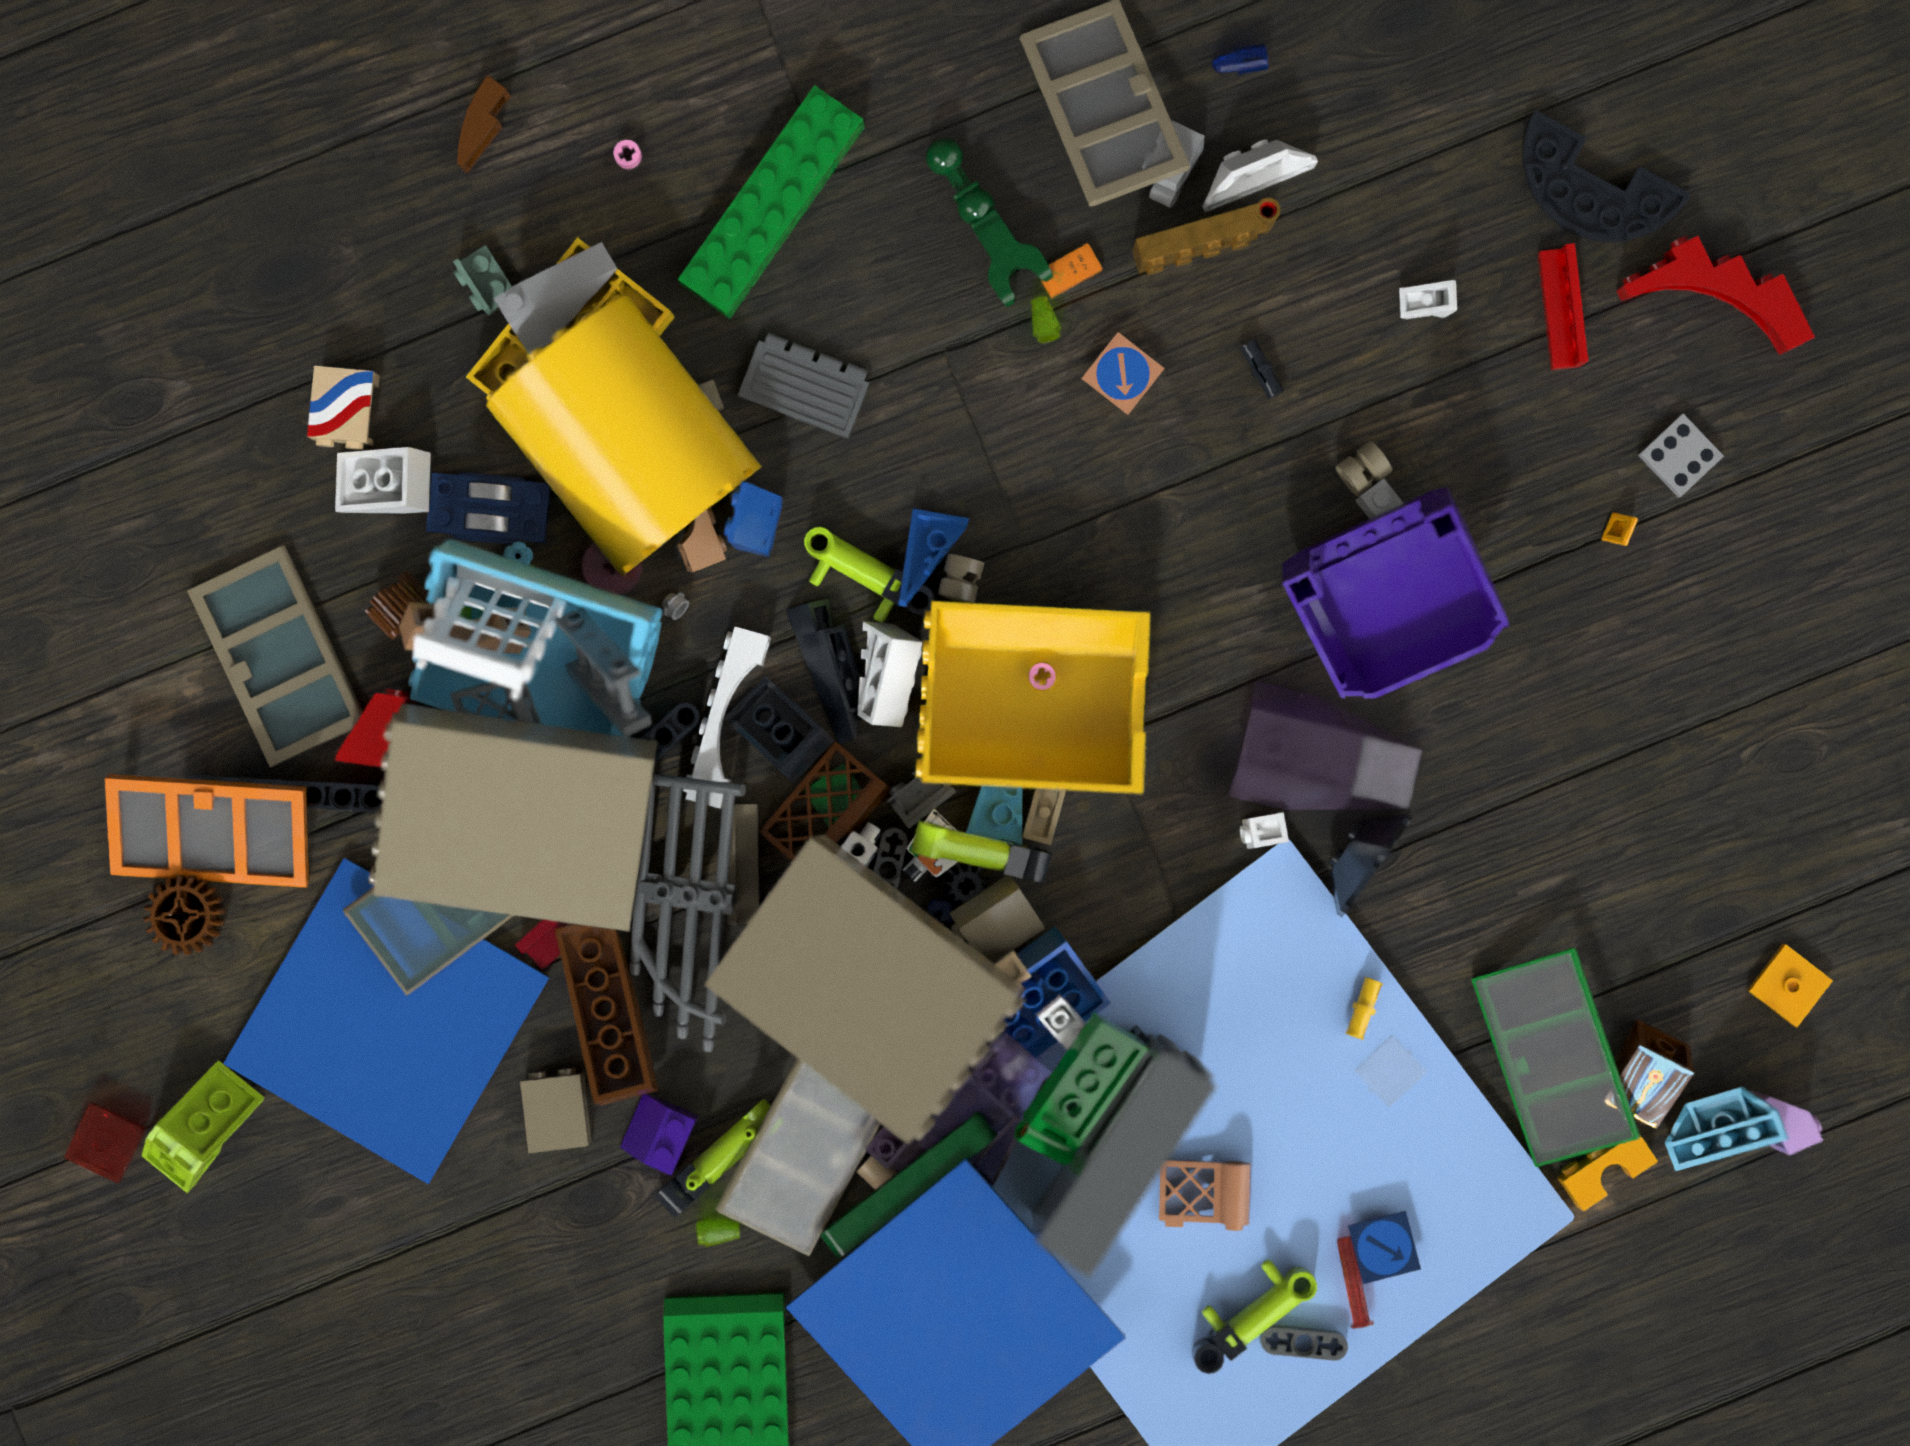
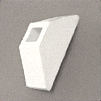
[1036,995,1086,1050]

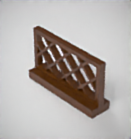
[759,742,891,862]

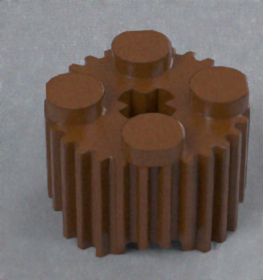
[365,570,435,640]

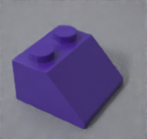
[620,1094,698,1175]

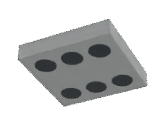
[1638,414,1724,498]

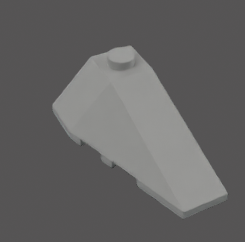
[494,242,618,355]

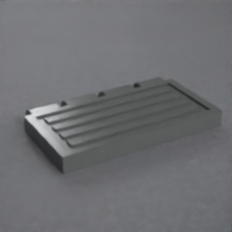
[738,333,870,439]

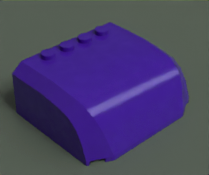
[1282,487,1509,698]

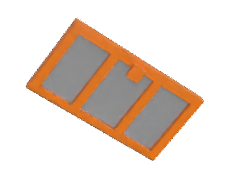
[105,774,309,888]

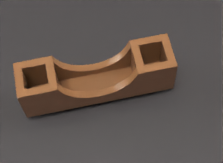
[677,507,727,572]
[399,603,531,654]

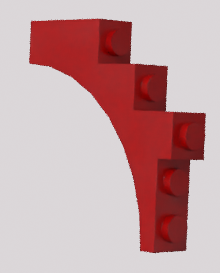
[1616,236,1815,355]

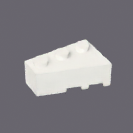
[858,621,923,727]

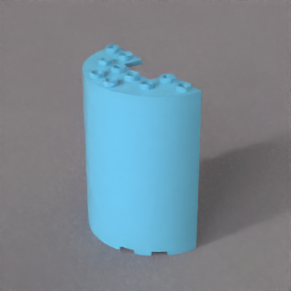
[408,539,662,737]

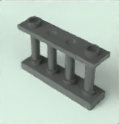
[555,607,652,737]

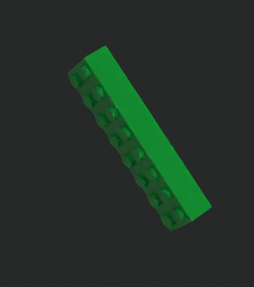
[678,85,865,320]

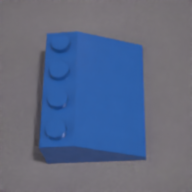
[990,926,1111,1073]

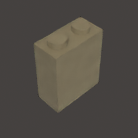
[949,875,1046,963]
[520,1067,592,1153]

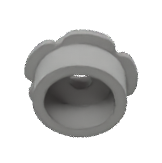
[662,592,689,620]

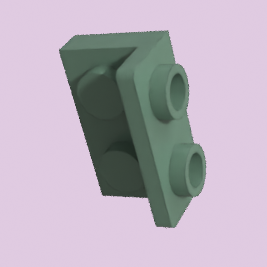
[453,245,512,315]

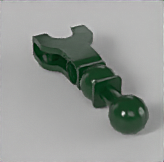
[926,138,1053,307]

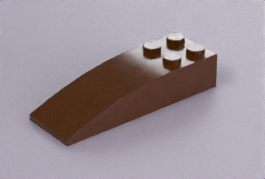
[555,924,659,1106]

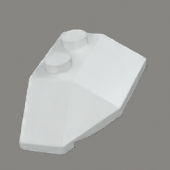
[1203,139,1318,212]

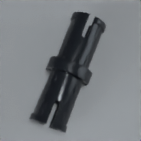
[1239,339,1285,400]

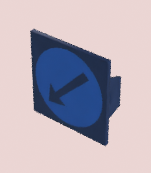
[1348,1210,1421,1284]

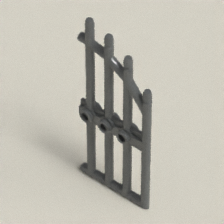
[629,773,746,1052]

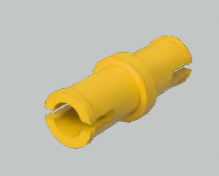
[1345,977,1383,1040]

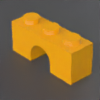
[1557,1128,1658,1212]

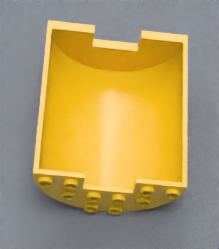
[486,294,762,577]
[916,602,1150,794]

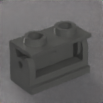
[887,771,956,828]

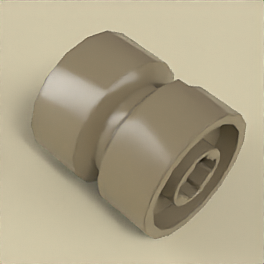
[1335,441,1392,497]
[938,554,984,604]

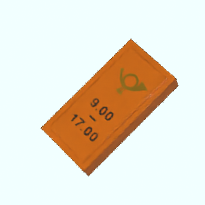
[1041,243,1103,299]

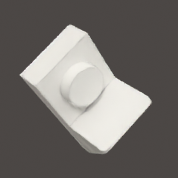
[1399,280,1457,319]

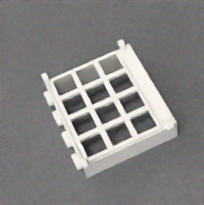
[414,564,567,699]

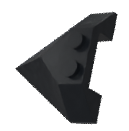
[1329,814,1413,918]

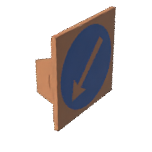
[1081,332,1165,415]

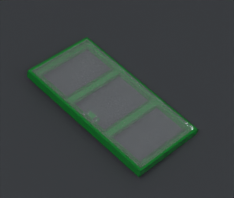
[1471,947,1641,1167]

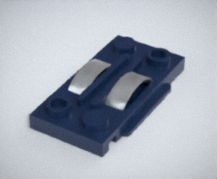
[426,472,551,545]

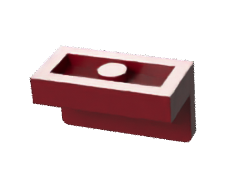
[515,919,574,969]

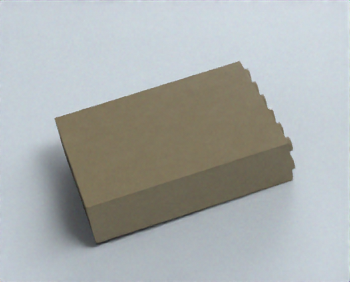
[369,704,657,931]
[705,835,1027,1143]

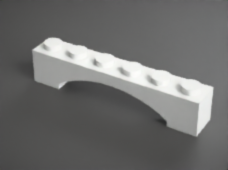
[683,627,771,809]

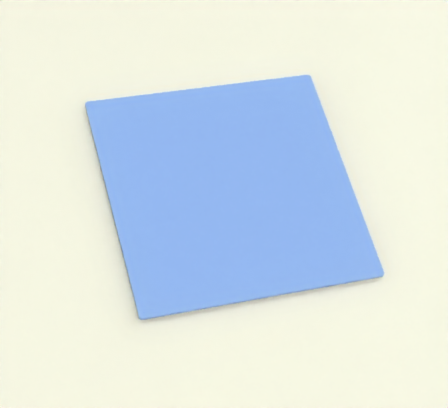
[920,840,1574,1446]

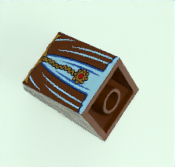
[1602,1019,1694,1129]

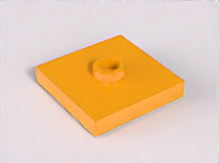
[1747,944,1833,1028]

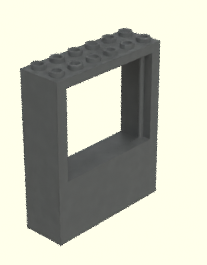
[1031,1034,1217,1278]

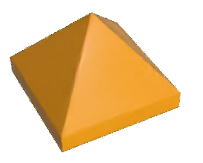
[1602,512,1638,546]

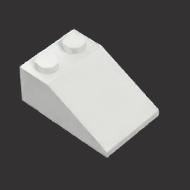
[335,447,431,513]

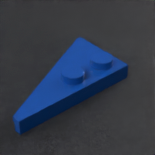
[898,509,969,606]

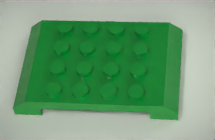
[663,1292,790,1446]

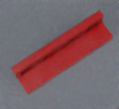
[1538,243,1588,370]

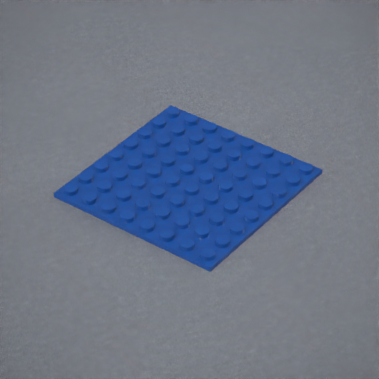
[223,858,550,1184]
[786,1158,1126,1446]

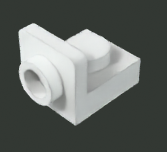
[1240,812,1289,849]

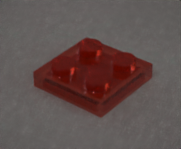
[64,1102,146,1183]

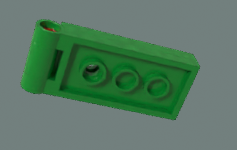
[1014,1012,1148,1166]

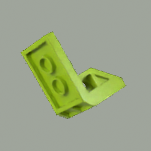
[142,1060,264,1193]

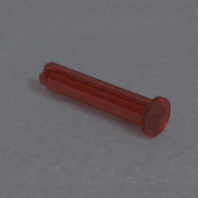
[1337,1236,1374,1329]

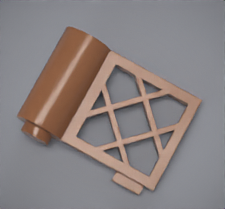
[1159,1160,1251,1231]

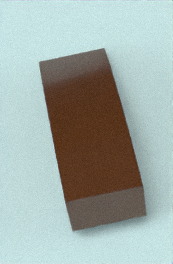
[457,75,511,173]

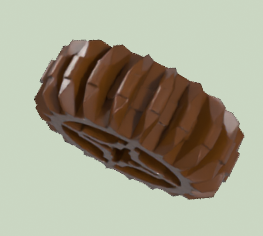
[142,875,226,956]

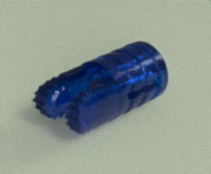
[1212,43,1268,75]

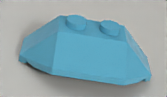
[1665,1087,1789,1171]

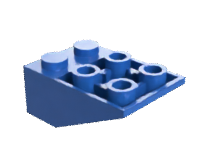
[725,482,783,557]

